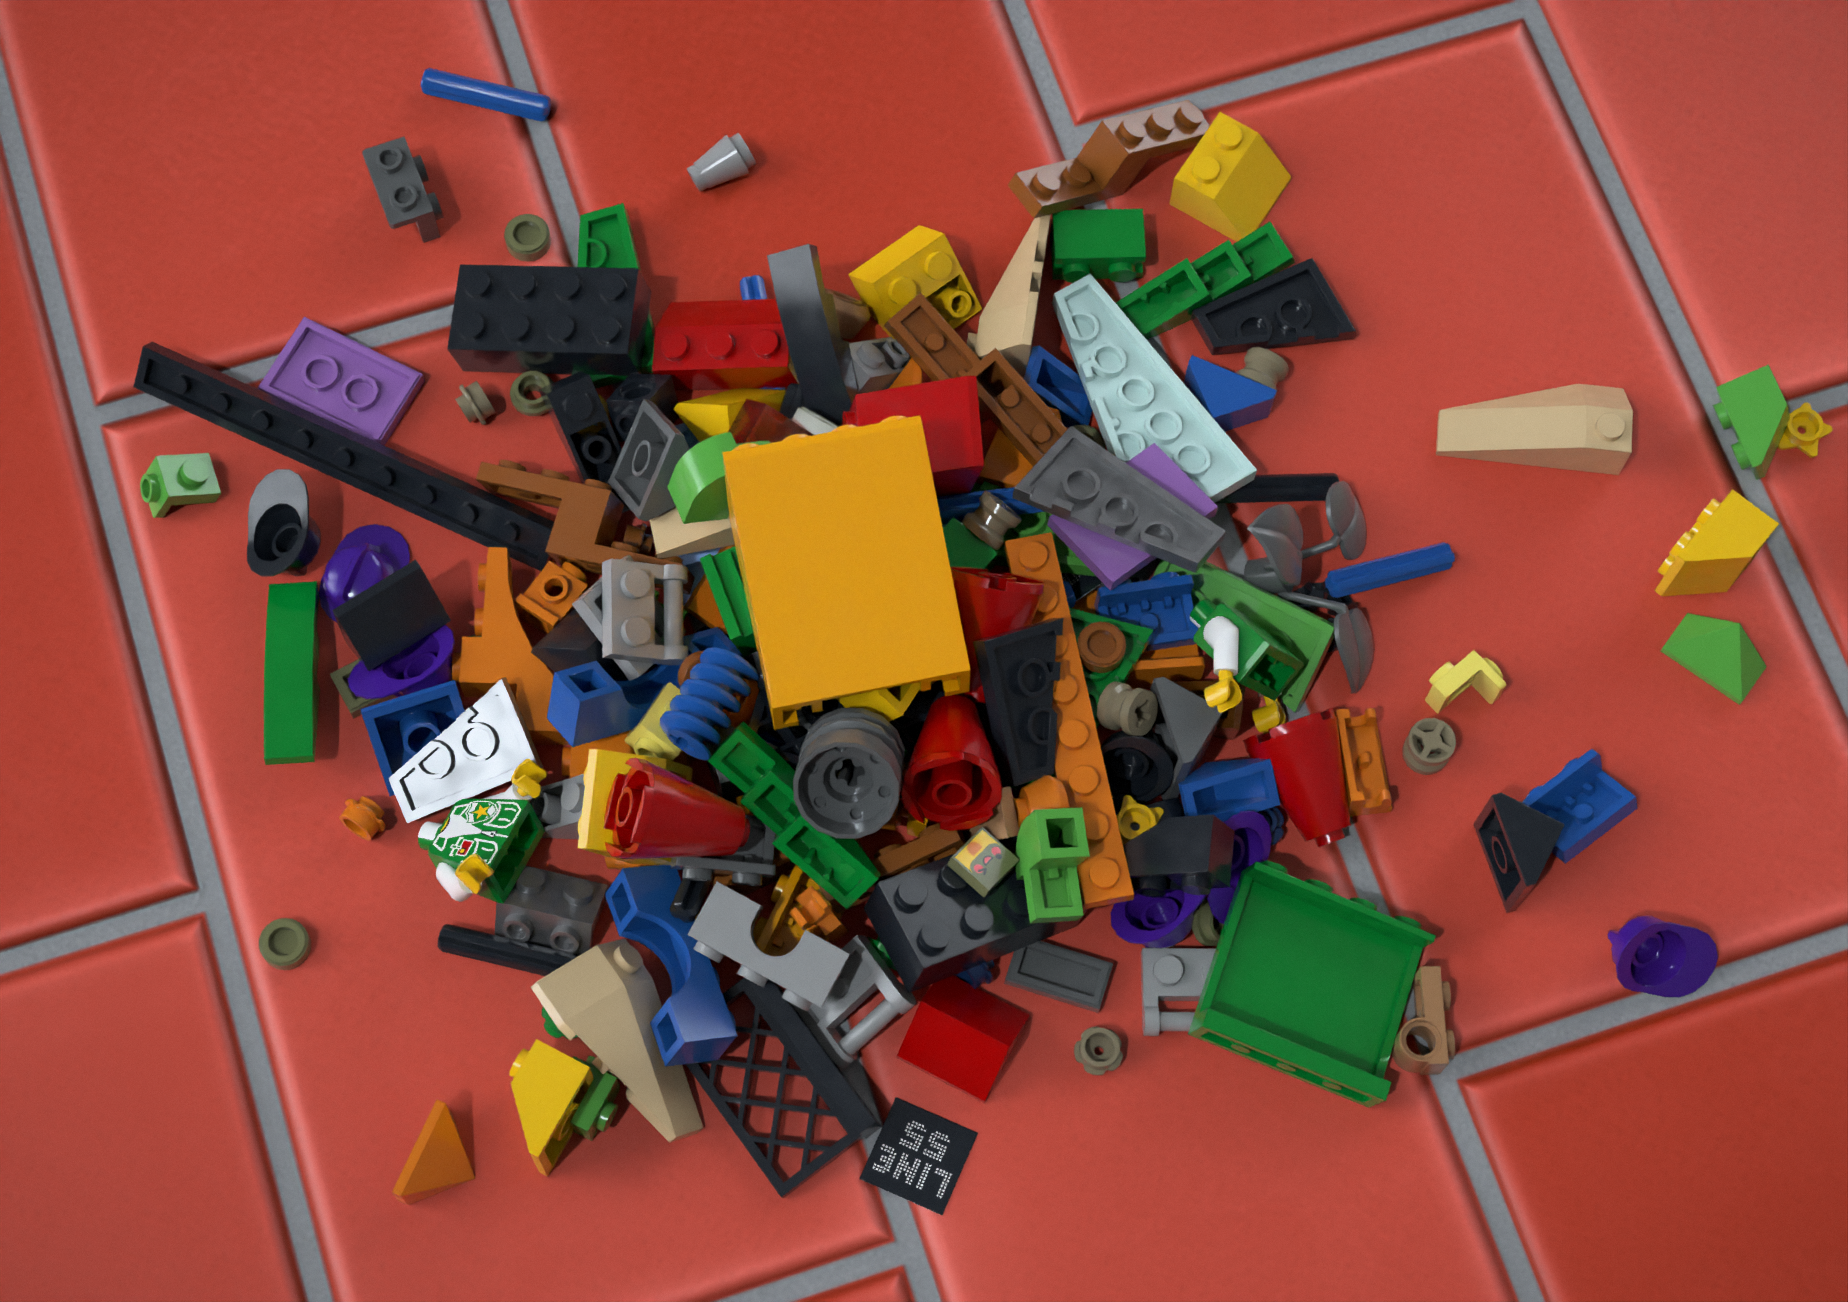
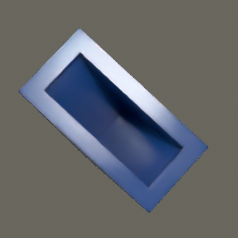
[1024,345,1092,428]
[1184,355,1277,432]
[1178,758,1280,822]

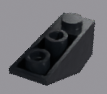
[539,371,630,513]
[1123,814,1235,897]

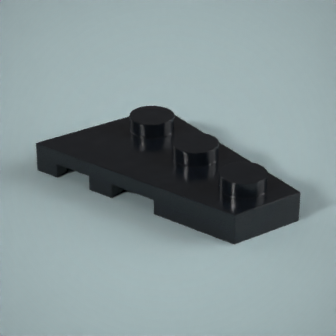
[1191,258,1356,355]
[973,618,1063,787]

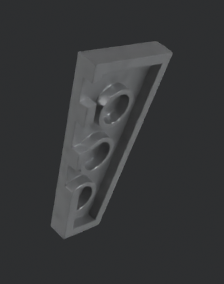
[1012,426,1226,573]

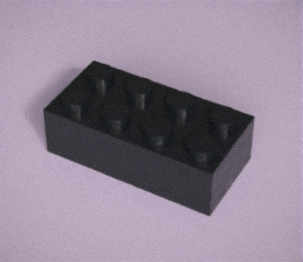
[447,264,651,376]
[864,836,1087,993]

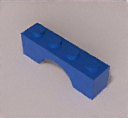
[547,627,744,747]
[605,865,738,1067]

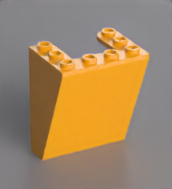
[722,415,970,730]

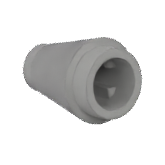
[687,133,756,192]

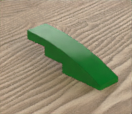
[1116,221,1295,340]
[264,581,320,765]
[708,721,881,909]

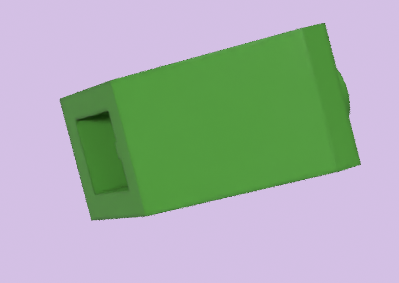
[1713,364,1790,480]

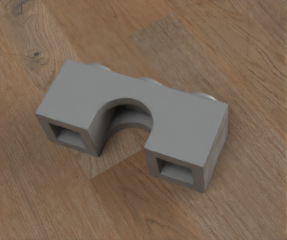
[688,882,851,1012]

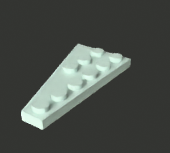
[1052,274,1257,503]

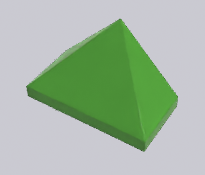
[1660,613,1767,705]

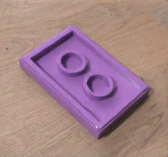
[257,317,425,445]
[1047,443,1218,591]

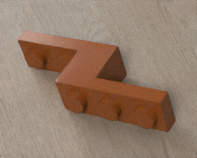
[1008,100,1210,219]
[884,293,1068,467]
[476,460,695,595]
[711,823,966,914]

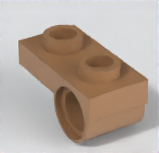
[1391,966,1455,1075]

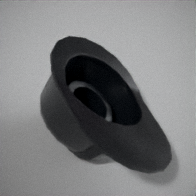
[247,469,321,577]
[1101,730,1174,814]

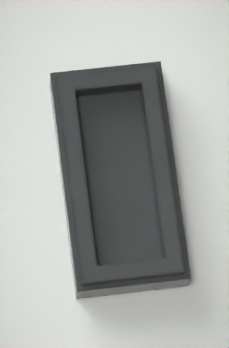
[1004,941,1113,1013]

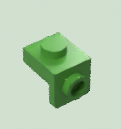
[140,453,221,518]
[570,1056,621,1141]

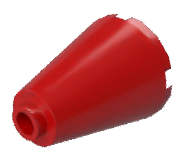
[950,566,1044,703]
[901,695,1002,831]
[1243,708,1351,847]
[604,758,750,859]

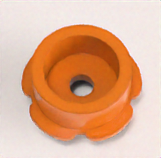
[339,796,386,841]

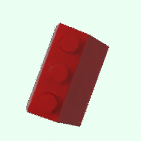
[652,299,799,390]

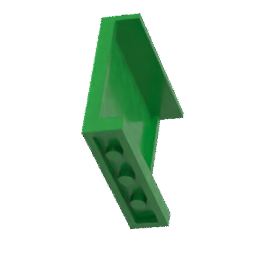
[1188,861,1436,1108]

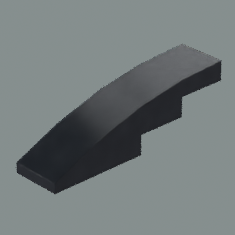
[767,244,858,426]

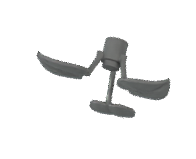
[1244,481,1374,694]

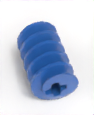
[660,647,759,761]

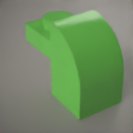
[667,432,770,524]
[1015,807,1090,923]

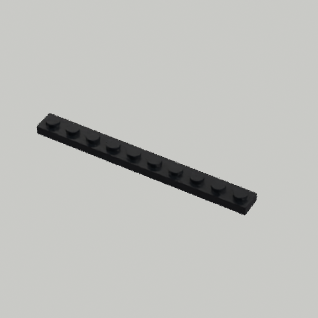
[133,342,554,571]

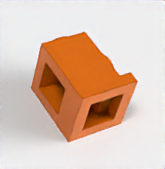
[515,560,589,635]

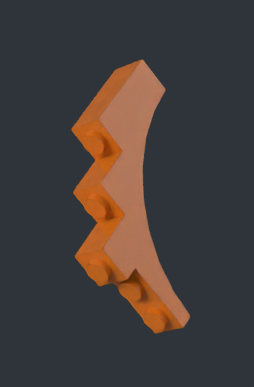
[452,547,691,778]

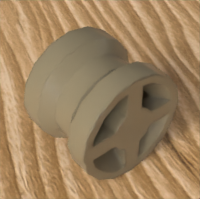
[1236,347,1289,394]
[961,490,1022,550]
[1097,681,1158,736]
[1402,718,1456,775]

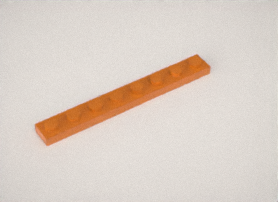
[1005,532,1134,909]

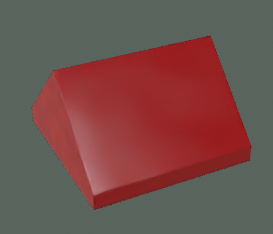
[897,976,1030,1104]

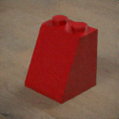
[842,376,984,497]

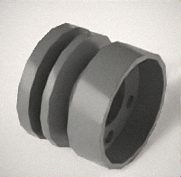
[793,708,905,839]

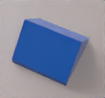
[361,680,465,796]

